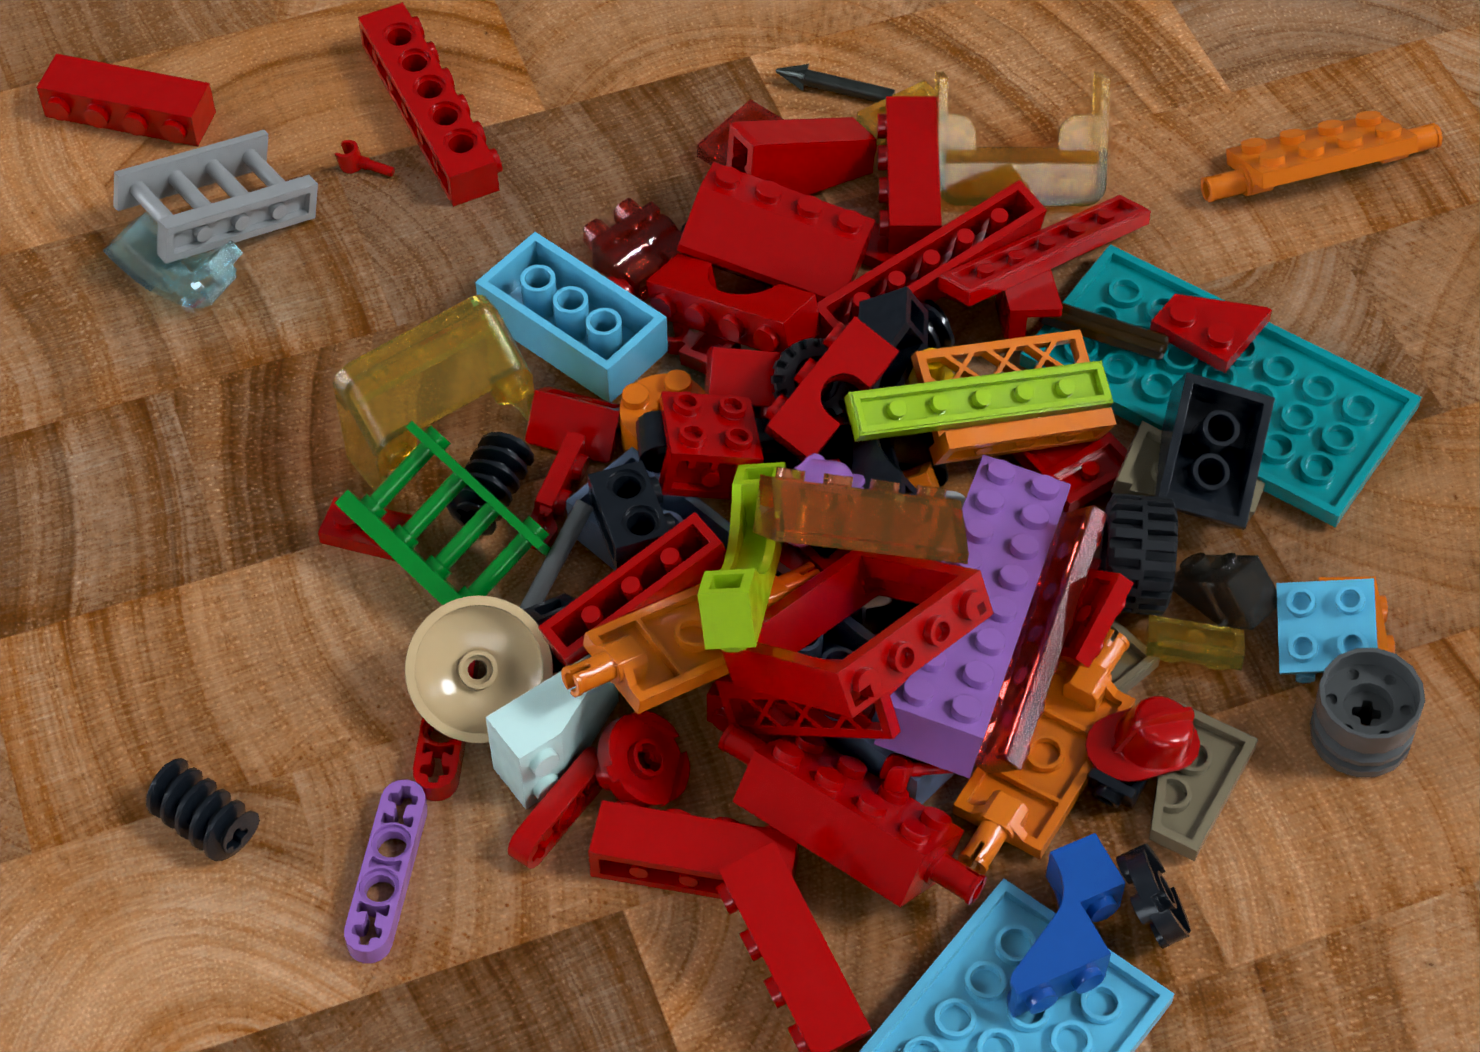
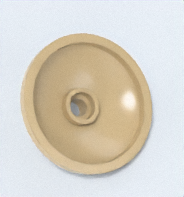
[405,595,553,743]

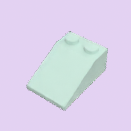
[486,654,619,809]

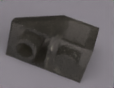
[1173,552,1277,630]

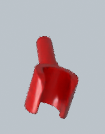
[335,140,395,177]
[879,753,953,793]

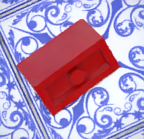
[995,269,1063,339]
[525,386,621,463]

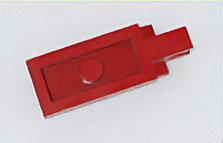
[530,431,590,551]

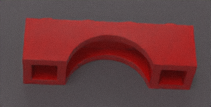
[646,253,822,353]

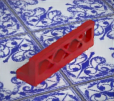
[715,659,908,739]

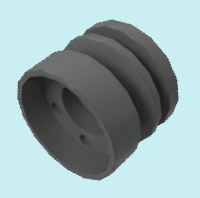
[1309,648,1425,777]

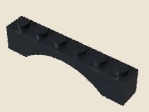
[847,286,929,549]

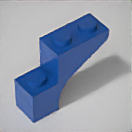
[1007,833,1126,1017]

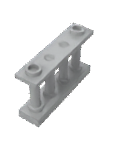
[113,130,318,264]

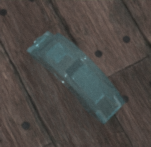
[103,212,243,308]

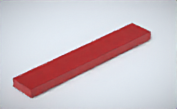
[938,195,1151,306]

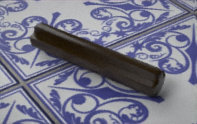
[1039,302,1169,360]

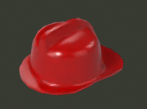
[1085,696,1200,782]

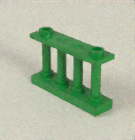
[335,421,551,605]

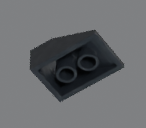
[1155,372,1275,530]

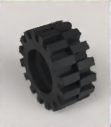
[771,338,857,417]

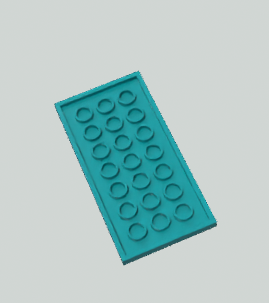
[1019,244,1422,528]

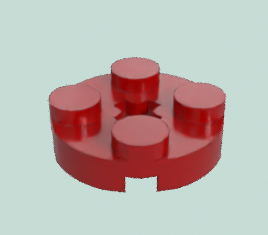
[595,711,690,809]

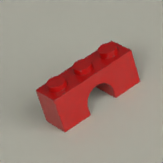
[764,316,899,462]

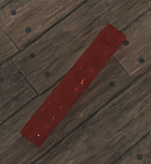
[975,505,1107,774]

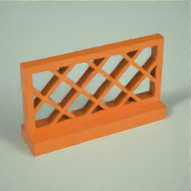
[911,329,1117,465]

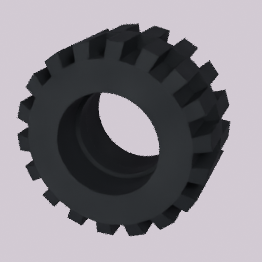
[1099,493,1178,616]

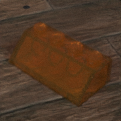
[753,467,969,564]

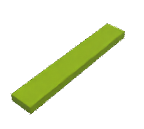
[844,360,1114,442]

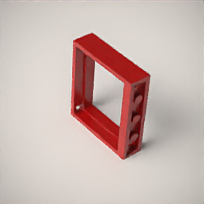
[721,546,994,718]

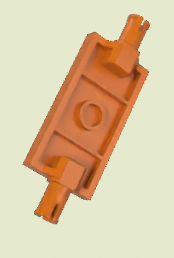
[1200,111,1443,203]
[561,561,820,714]
[953,629,1136,875]

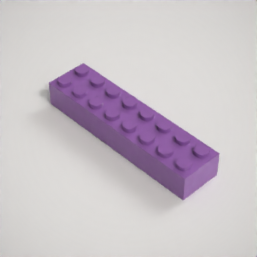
[874,454,1071,778]

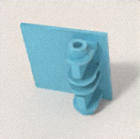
[1276,578,1378,683]

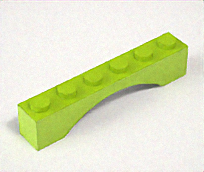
[697,462,787,653]

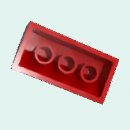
[677,162,875,302]

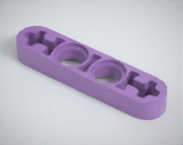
[344,779,428,963]

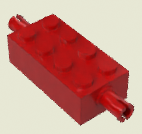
[718,722,987,907]

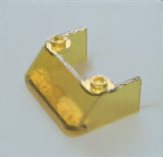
[935,72,1111,206]
[333,295,534,491]

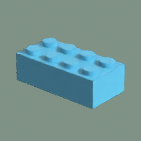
[475,232,668,402]

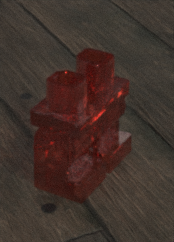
[583,198,698,301]

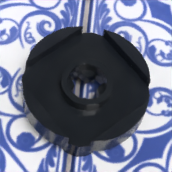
[1116,843,1191,949]

